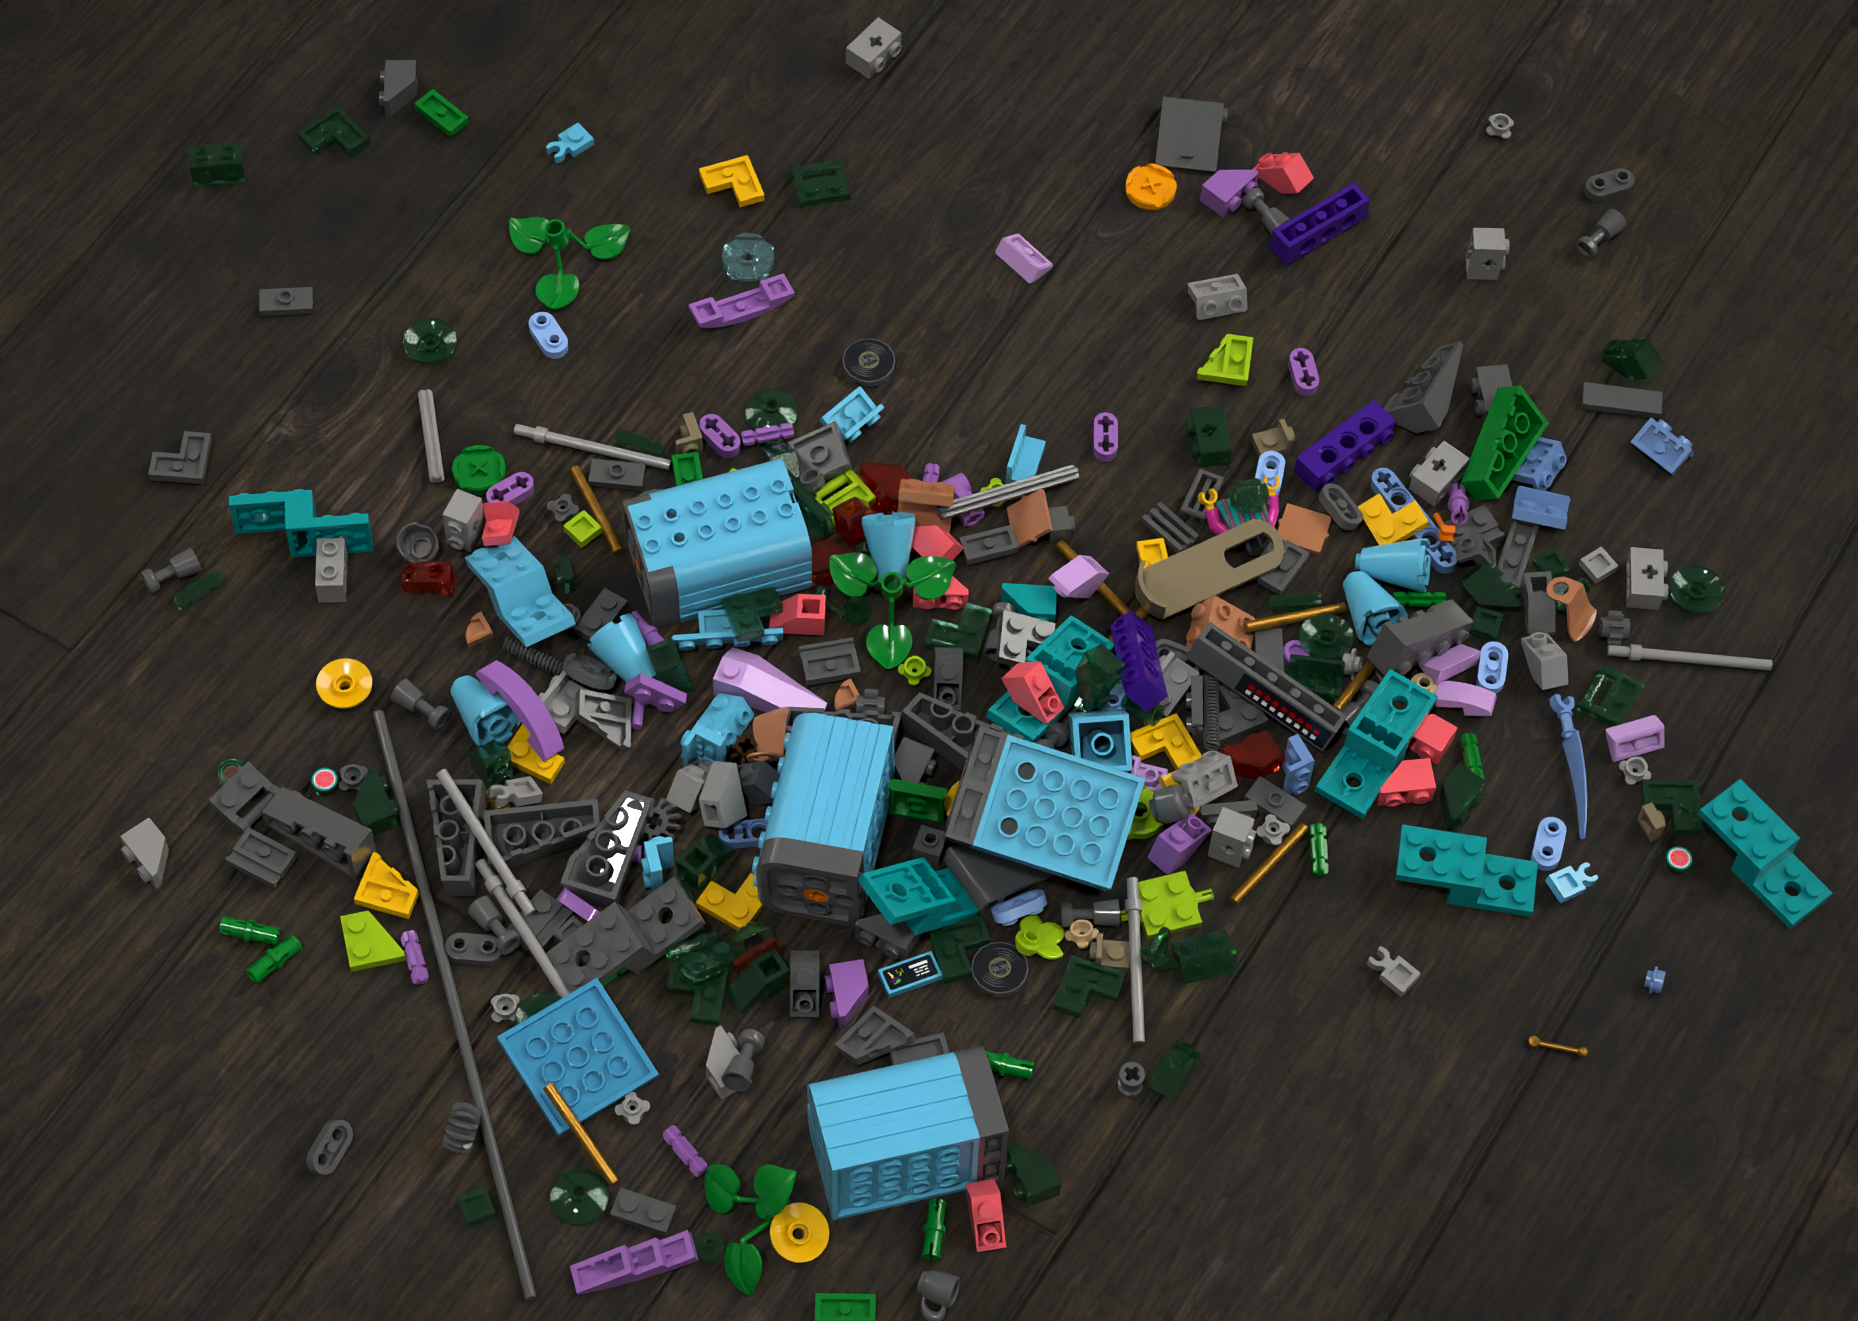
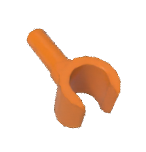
[1433,513,1455,542]

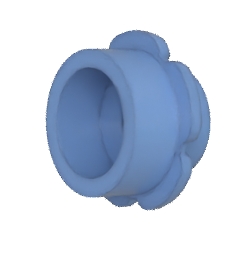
[1644,966,1666,994]

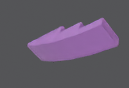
[570,1230,699,1295]

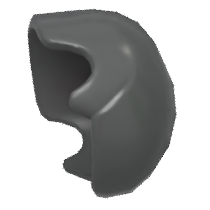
[396,522,439,565]

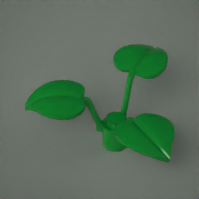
[509,217,630,310]
[829,552,956,670]
[705,1164,797,1295]

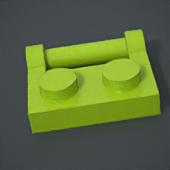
[804,469,876,530]

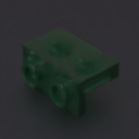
[189,143,246,186]
[792,479,835,545]
[1287,654,1345,703]
[1171,929,1238,984]

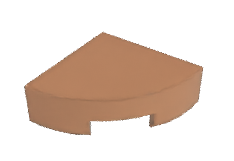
[465,612,494,648]
[834,678,859,712]

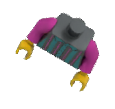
[1198,475,1280,556]

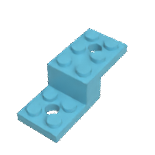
[465,535,576,647]

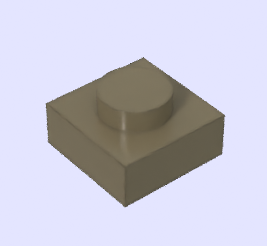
[1637,802,1666,842]

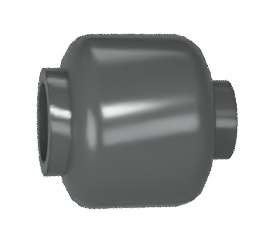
[1150,784,1194,824]

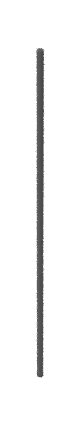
[373,710,537,1301]

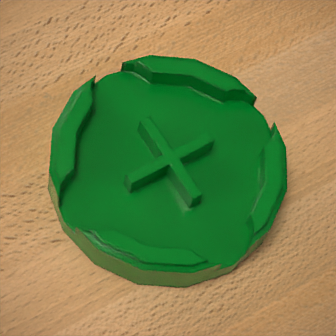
[452,445,506,495]

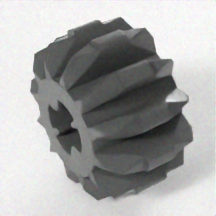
[640,798,681,841]
[442,1102,481,1154]

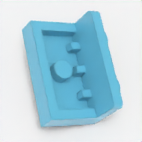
[819,386,884,443]
[697,692,754,755]
[681,723,727,768]
[641,836,674,893]

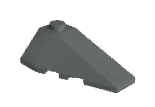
[1384,341,1463,433]
[560,790,652,909]

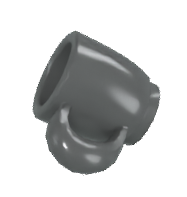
[917,1270,960,1321]

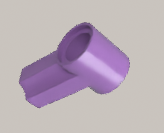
[941,473,985,527]

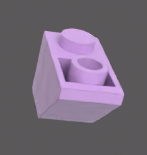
[1048,555,1109,599]

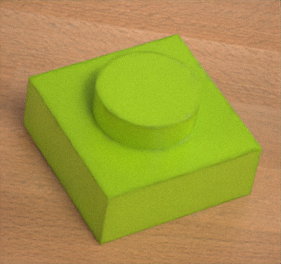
[563,510,602,548]

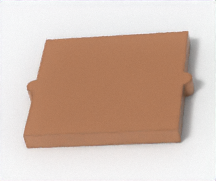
[1007,489,1052,548]
[1278,503,1332,555]

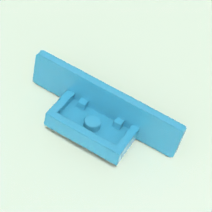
[672,607,783,651]

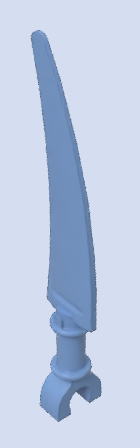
[1549,694,1587,839]

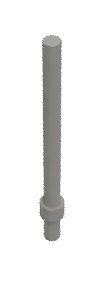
[514,424,672,471]
[1607,644,1772,671]
[436,769,536,916]
[475,858,570,999]
[1125,877,1145,1045]

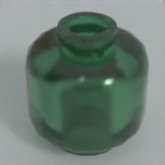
[1229,478,1270,515]

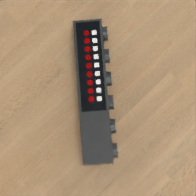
[1186,622,1347,752]

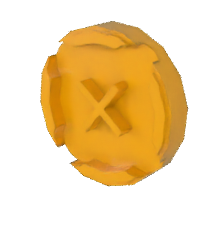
[1125,164,1177,210]

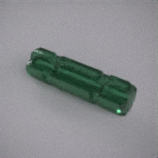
[614,428,665,458]
[172,570,224,610]
[1269,592,1323,612]

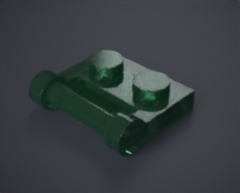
[791,157,851,208]
[1575,664,1645,727]

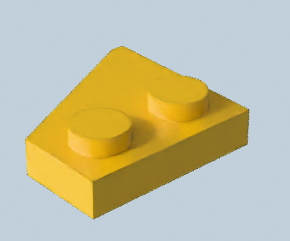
[354,852,419,919]

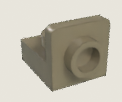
[675,412,703,454]
[1251,419,1295,457]
[1089,933,1130,973]

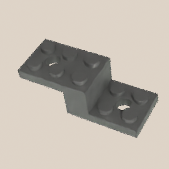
[546,876,706,993]

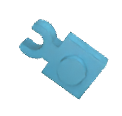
[546,123,594,163]
[1545,863,1598,904]

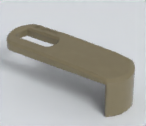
[1135,519,1284,620]

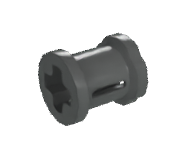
[1117,1062,1145,1097]

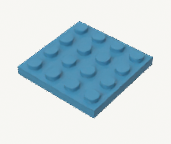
[497,978,659,1137]

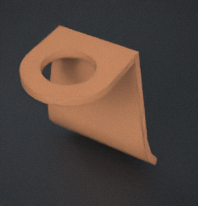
[1546,577,1596,642]
[747,706,790,763]

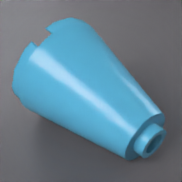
[861,512,916,579]
[1355,538,1431,592]
[1343,571,1408,646]
[587,613,658,682]
[451,675,521,748]

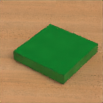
[888,779,947,824]

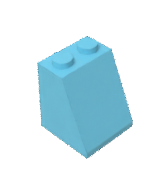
[1068,709,1132,771]

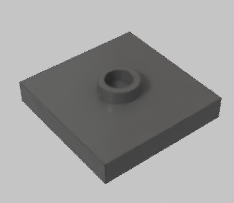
[788,421,853,482]

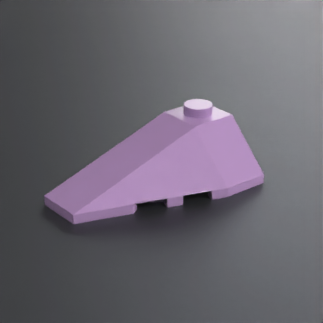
[713,647,827,712]

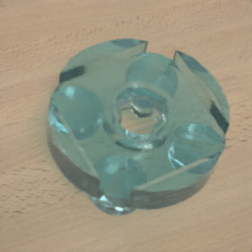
[722,233,774,282]

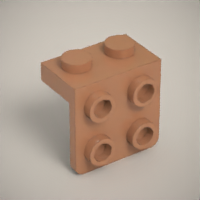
[898,479,955,533]
[1186,595,1256,650]

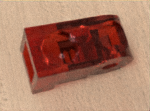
[401,561,456,596]

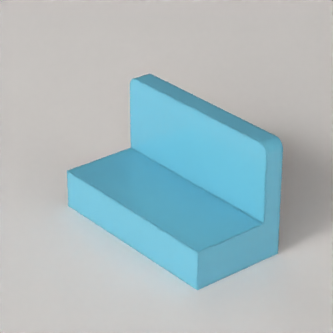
[1006,424,1046,484]

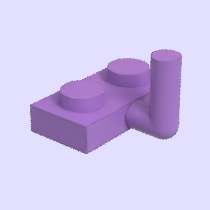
[624,673,687,730]

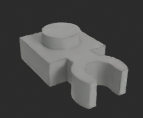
[488,776,543,807]
[1367,946,1421,997]

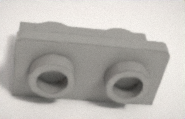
[1188,274,1247,320]
[1152,651,1200,718]
[538,670,588,734]
[1171,751,1238,810]

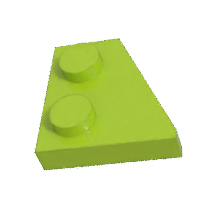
[1196,334,1253,386]
[340,910,406,972]

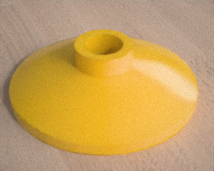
[316,658,372,709]
[770,1203,829,1263]

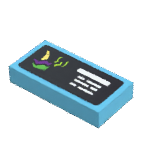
[878,951,942,998]

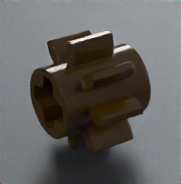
[729,734,758,765]

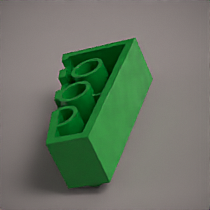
[1461,385,1549,501]

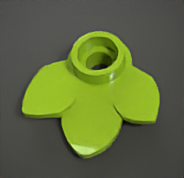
[1015,915,1065,960]

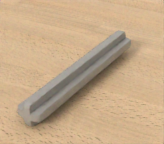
[418,389,444,483]

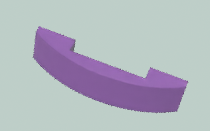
[688,273,795,328]
[476,660,564,762]

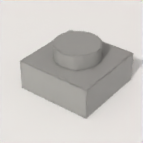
[1579,546,1618,584]

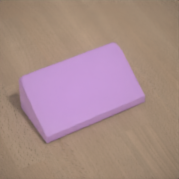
[995,234,1053,283]
[1418,644,1481,684]
[1606,715,1664,762]

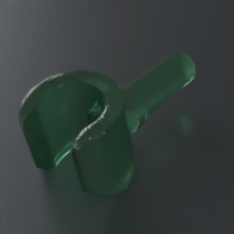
[814,586,847,618]

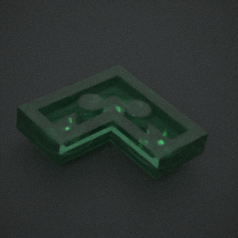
[297,106,370,156]
[722,587,783,642]
[924,603,992,660]
[1640,779,1703,835]
[927,914,991,984]
[1053,955,1126,1018]
[667,961,729,1026]

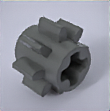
[1599,611,1630,645]
[856,689,885,714]

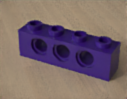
[1270,183,1370,266]
[1294,400,1396,492]
[1110,610,1168,712]

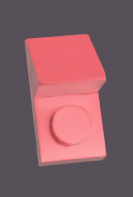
[482,501,520,546]

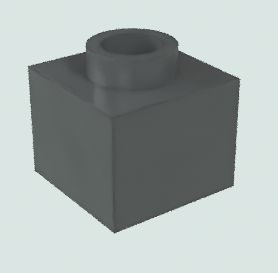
[1046,506,1075,545]
[912,824,948,867]

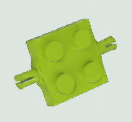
[1120,871,1214,940]

